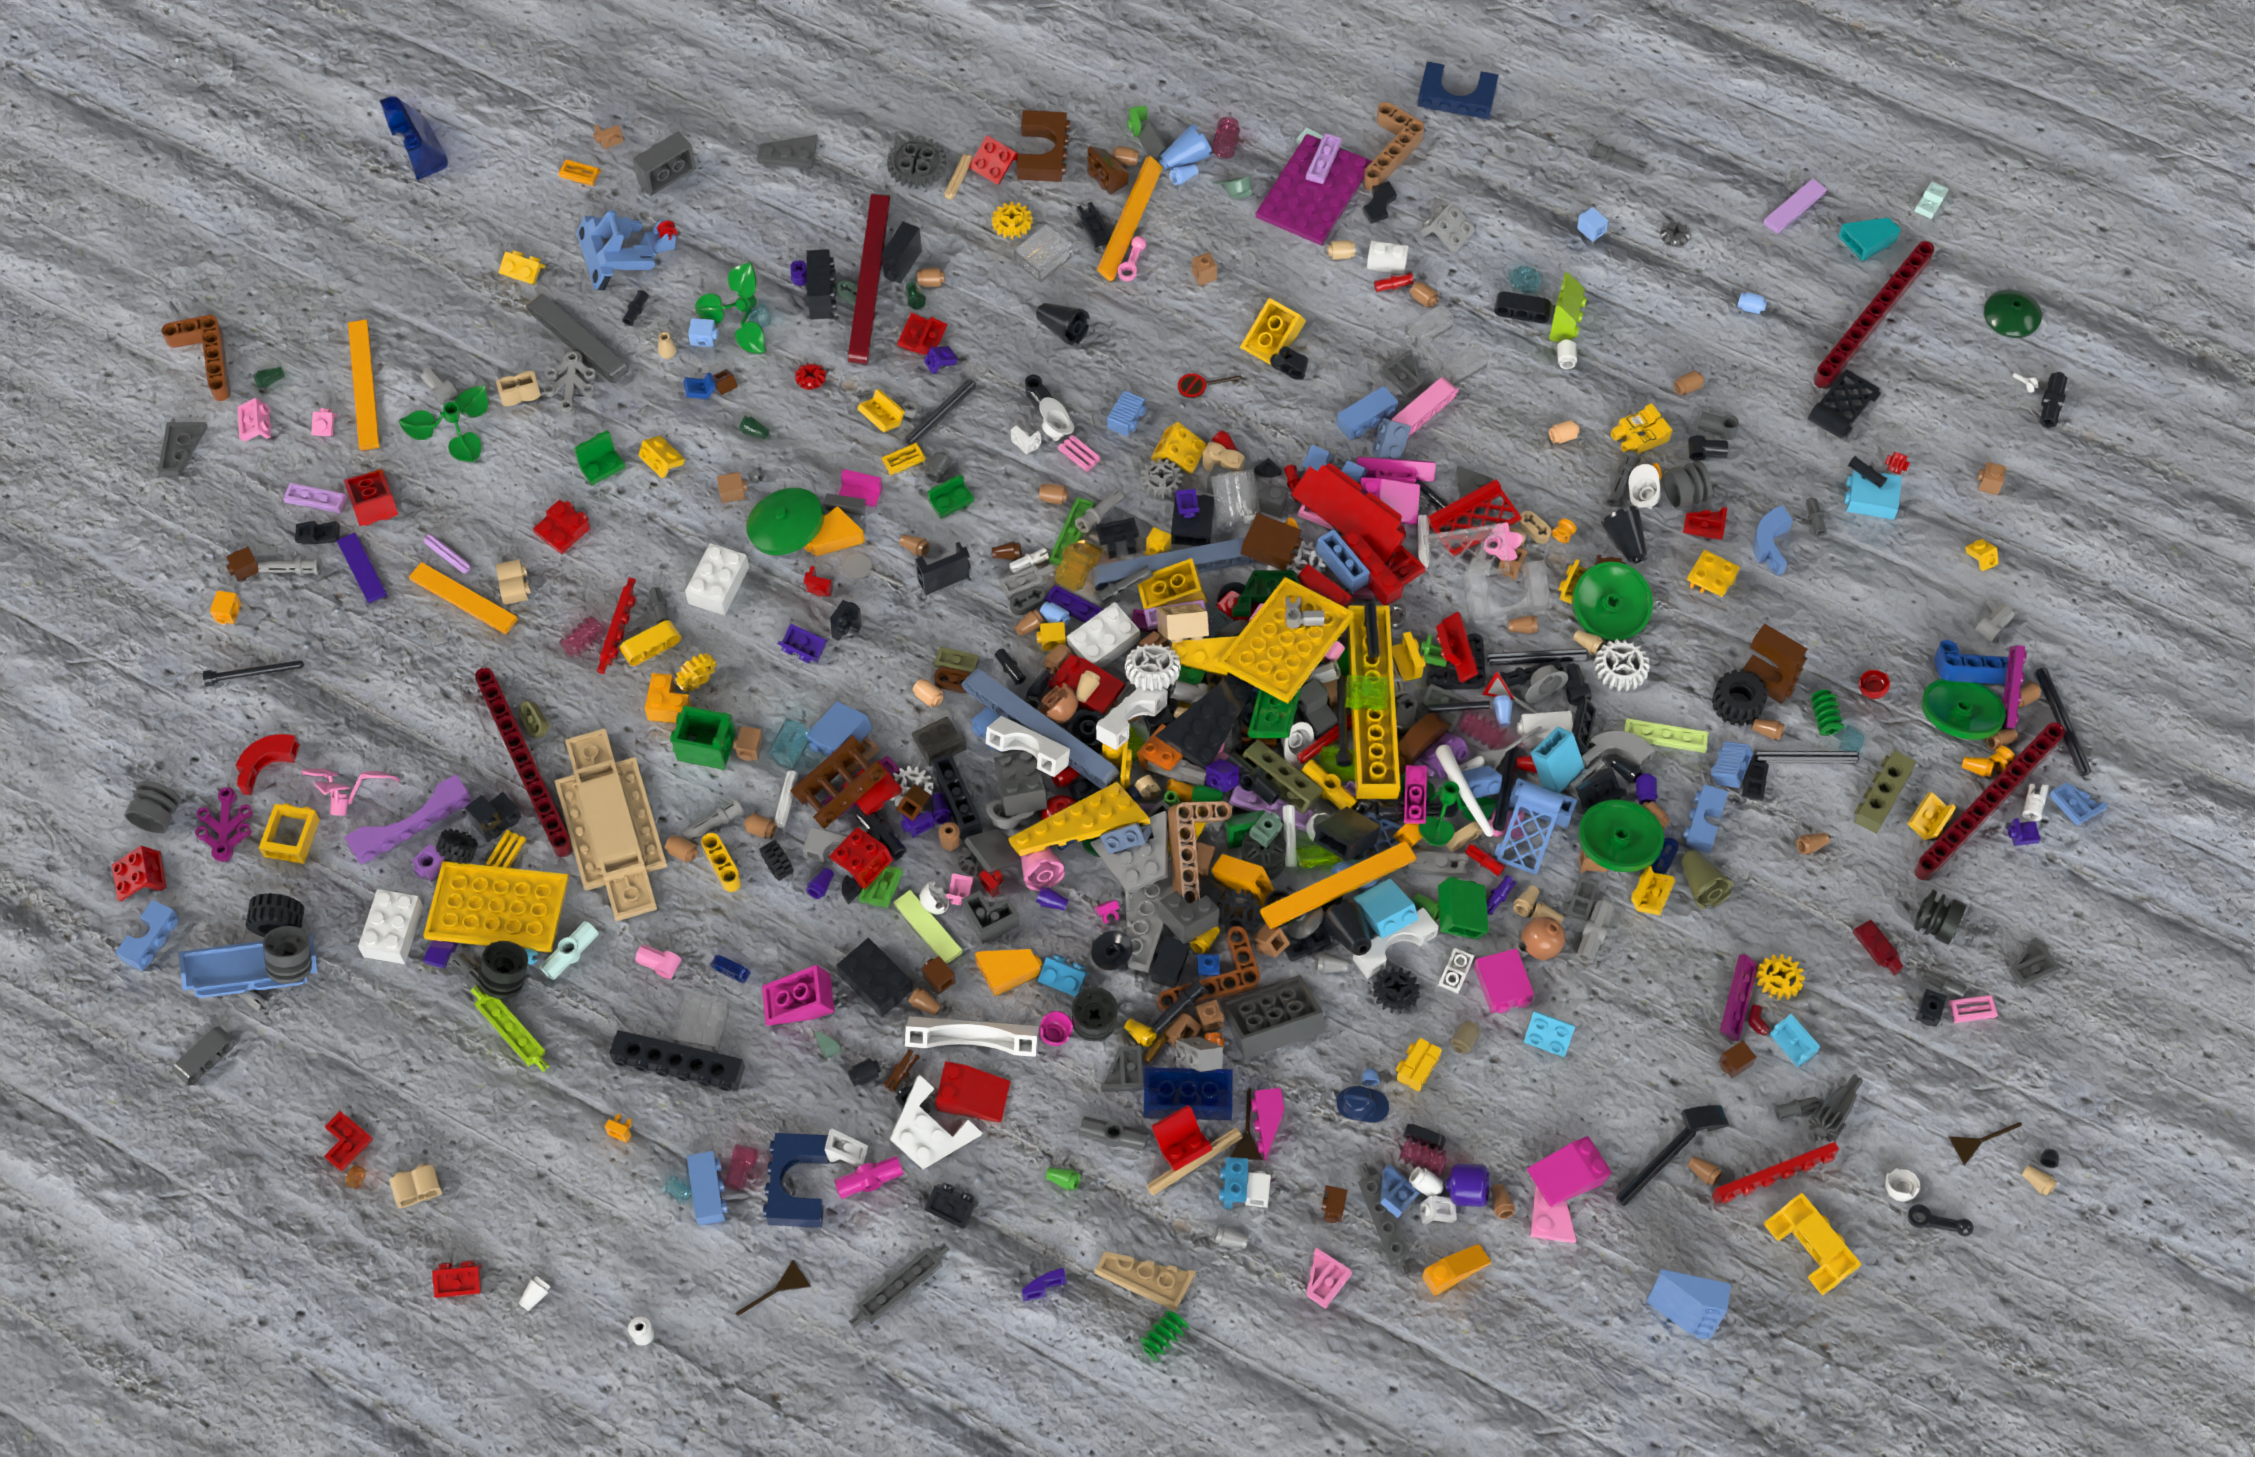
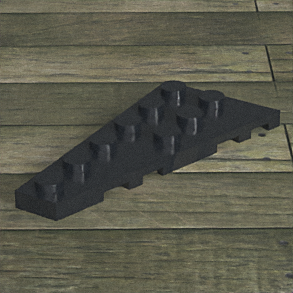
[1155,674,1255,771]

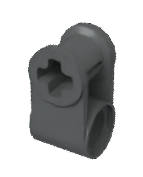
[1396,695,1417,735]

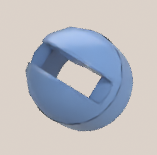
[1362,1068,1380,1086]

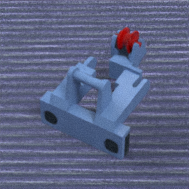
[576,210,678,291]

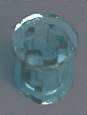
[662,1176,692,1205]

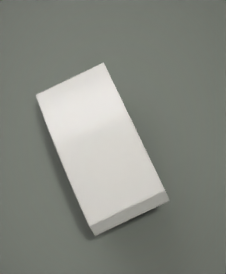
[1438,948,1475,994]

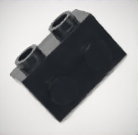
[1576,768,1627,810]

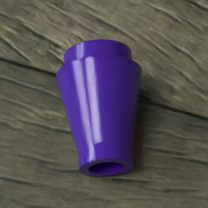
[931,793,952,825]
[806,868,834,899]
[1036,887,1069,911]

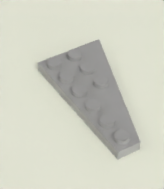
[1125,848,1184,973]

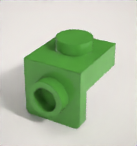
[1127,106,1147,137]
[1419,634,1447,667]

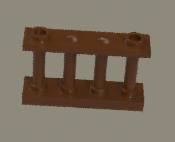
[790,735,887,829]

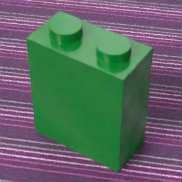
[1438,877,1489,940]

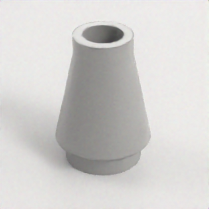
[1315,953,1348,974]
[1214,1224,1248,1248]

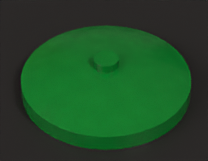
[746,488,824,555]
[1572,562,1653,642]
[1921,679,2006,740]
[1578,800,1664,872]

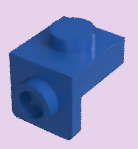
[683,373,715,399]
[1197,955,1220,976]

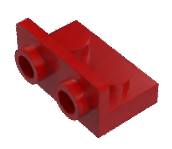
[432,1260,482,1298]

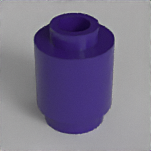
[1636,773,1658,805]

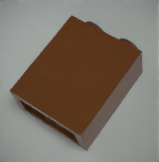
[1240,513,1303,570]

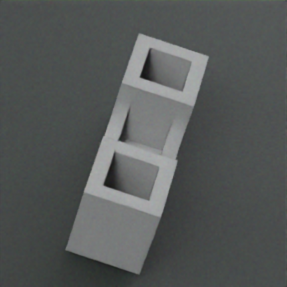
[803,827,848,863]

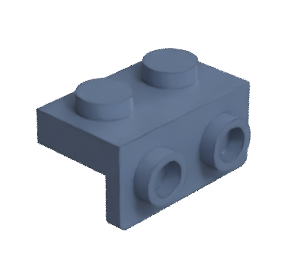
[1372,418,1411,459]
[1100,823,1152,854]

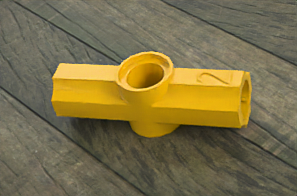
[1300,760,1358,810]

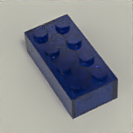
[1143,1067,1233,1120]

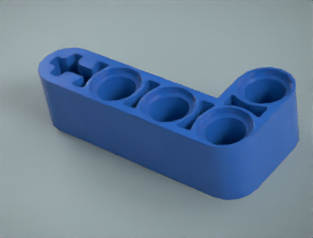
[1934,640,2008,684]

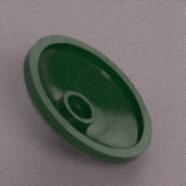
[1983,290,2042,338]

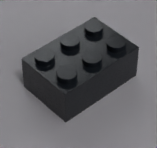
[807,249,837,320]
[836,937,913,1018]

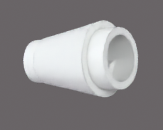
[518,1276,551,1311]

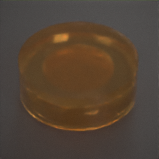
[346,1165,366,1189]

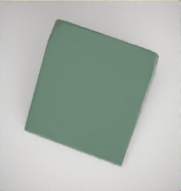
[815,1031,841,1059]

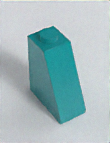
[1838,217,1901,262]

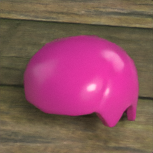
[1039,1011,1073,1046]

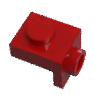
[804,566,833,597]

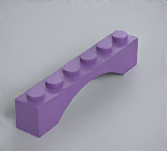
[344,774,472,865]

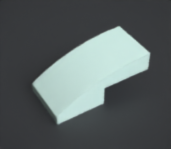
[1914,181,1949,219]

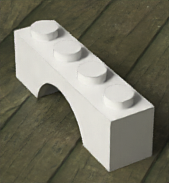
[1096,687,1168,750]
[986,716,1070,777]
[1353,907,1439,979]

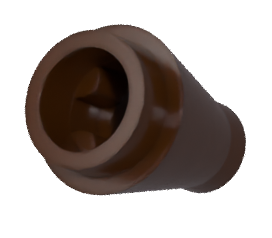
[992,541,1022,561]

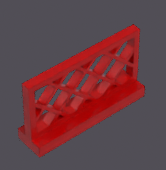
[1428,479,1522,558]

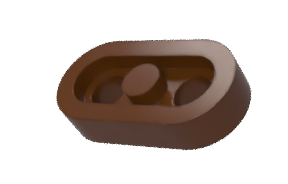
[934,667,970,693]

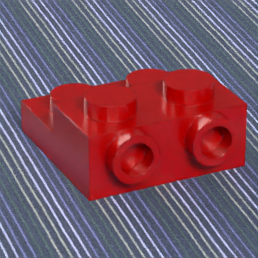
[533,499,590,555]

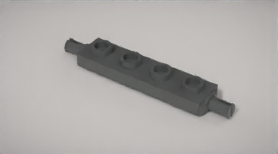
[1358,1163,1412,1277]
[849,1243,950,1329]

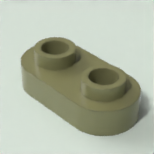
[519,701,548,738]

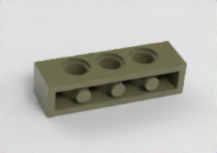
[1242,739,1323,815]
[1854,750,1917,834]

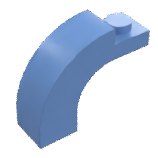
[1753,505,1793,576]

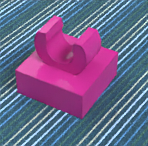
[1094,899,1120,924]

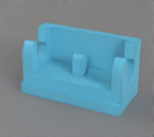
[1769,1014,1820,1067]

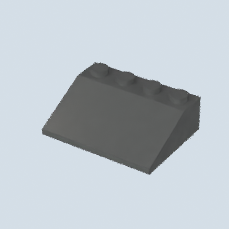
[1220,975,1326,1059]

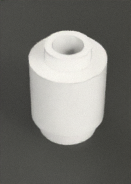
[1557,339,1577,369]
[1409,1167,1443,1197]
[628,1317,654,1345]

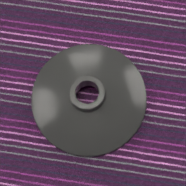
[1287,906,1324,939]

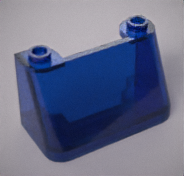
[380,96,448,180]

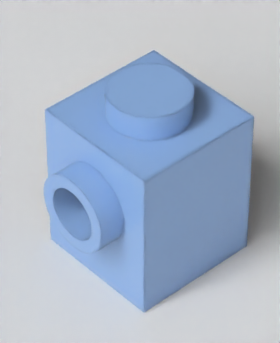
[1577,207,1609,242]
[688,318,719,347]

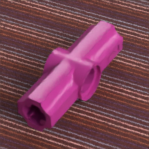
[834,1156,904,1199]

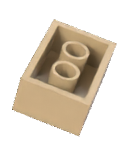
[1156,603,1209,643]

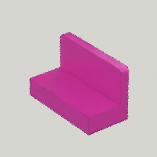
[838,469,883,507]

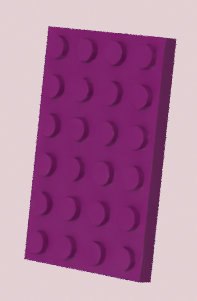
[1255,134,1372,246]

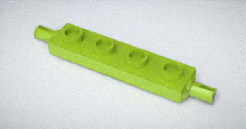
[471,985,549,1072]

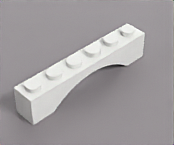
[905,1016,1039,1057]

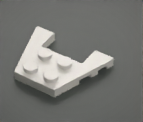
[890,1075,983,1169]

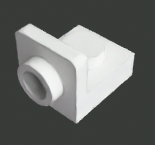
[1011,425,1041,455]
[1419,1196,1457,1224]

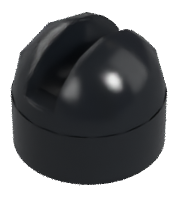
[2040,1148,2059,1168]

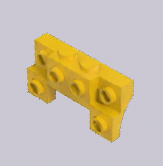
[1764,1193,1861,1296]

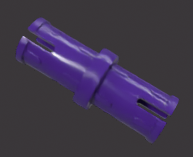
[1486,875,1516,915]

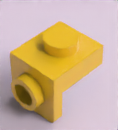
[1965,539,1998,572]

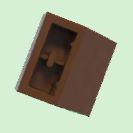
[1087,146,1128,195]

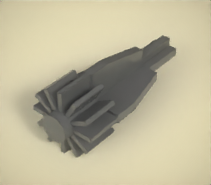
[1807,1074,1863,1142]

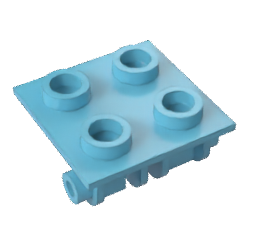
[1524,1011,1576,1058]

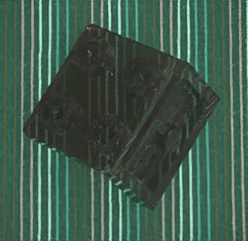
[912,717,967,767]

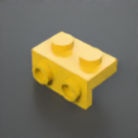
[498,250,546,285]
[857,389,905,432]
[638,435,685,478]
[1558,559,1588,604]
[1392,631,1426,682]
[1907,792,1956,840]
[1631,866,1675,915]

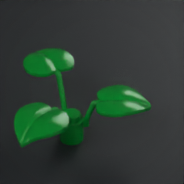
[695,262,766,354]
[399,385,488,463]
[1400,772,1498,846]

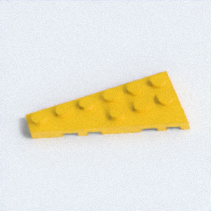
[1009,782,1150,856]

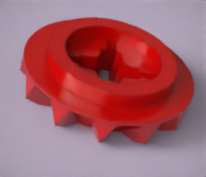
[795,362,826,390]

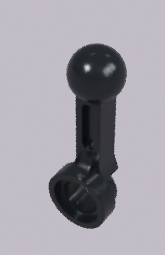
[1908,1204,1974,1237]

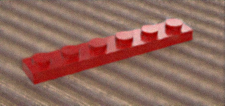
[1712,1142,1839,1204]

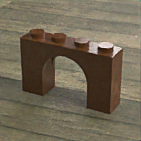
[1017,110,1070,182]
[1743,623,1808,704]

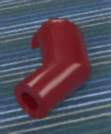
[1748,1004,1770,1036]

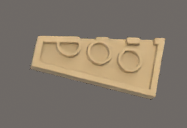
[1095,1251,1196,1312]

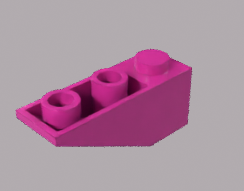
[1404,765,1427,824]
[1251,1088,1284,1161]

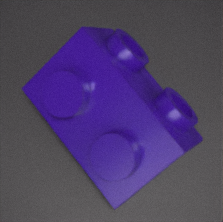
[777,623,827,664]

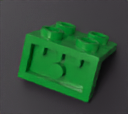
[574,430,626,486]

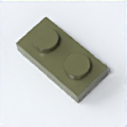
[934,646,979,674]

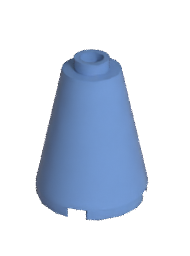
[1160,124,1213,171]

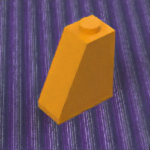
[803,506,865,557]
[1211,854,1275,907]
[975,949,1042,997]

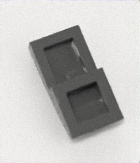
[1567,876,1599,921]

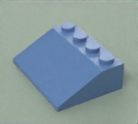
[1646,1269,1731,1339]

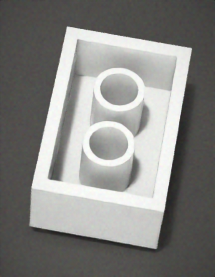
[685,543,749,616]
[1066,602,1141,669]
[358,889,423,964]

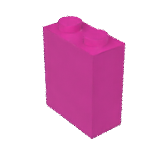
[1474,948,1534,1013]

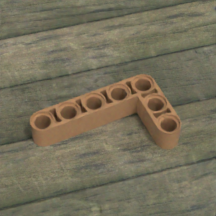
[1364,102,1424,190]
[1167,801,1232,904]

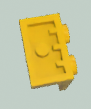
[1151,421,1207,474]
[1687,549,1740,597]
[1102,741,1132,790]

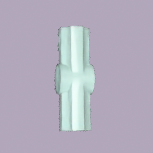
[540,921,599,980]

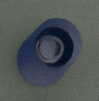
[1336,1085,1389,1123]

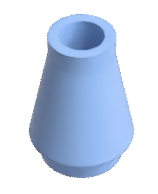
[1170,164,1198,185]
[1492,695,1513,727]

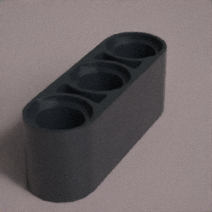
[1494,291,1552,324]

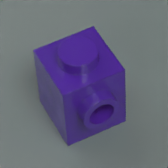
[1206,759,1239,792]

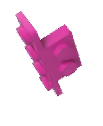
[1357,457,1436,484]

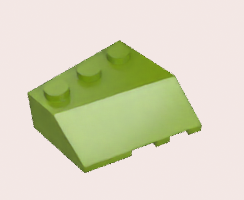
[1549,272,1587,342]

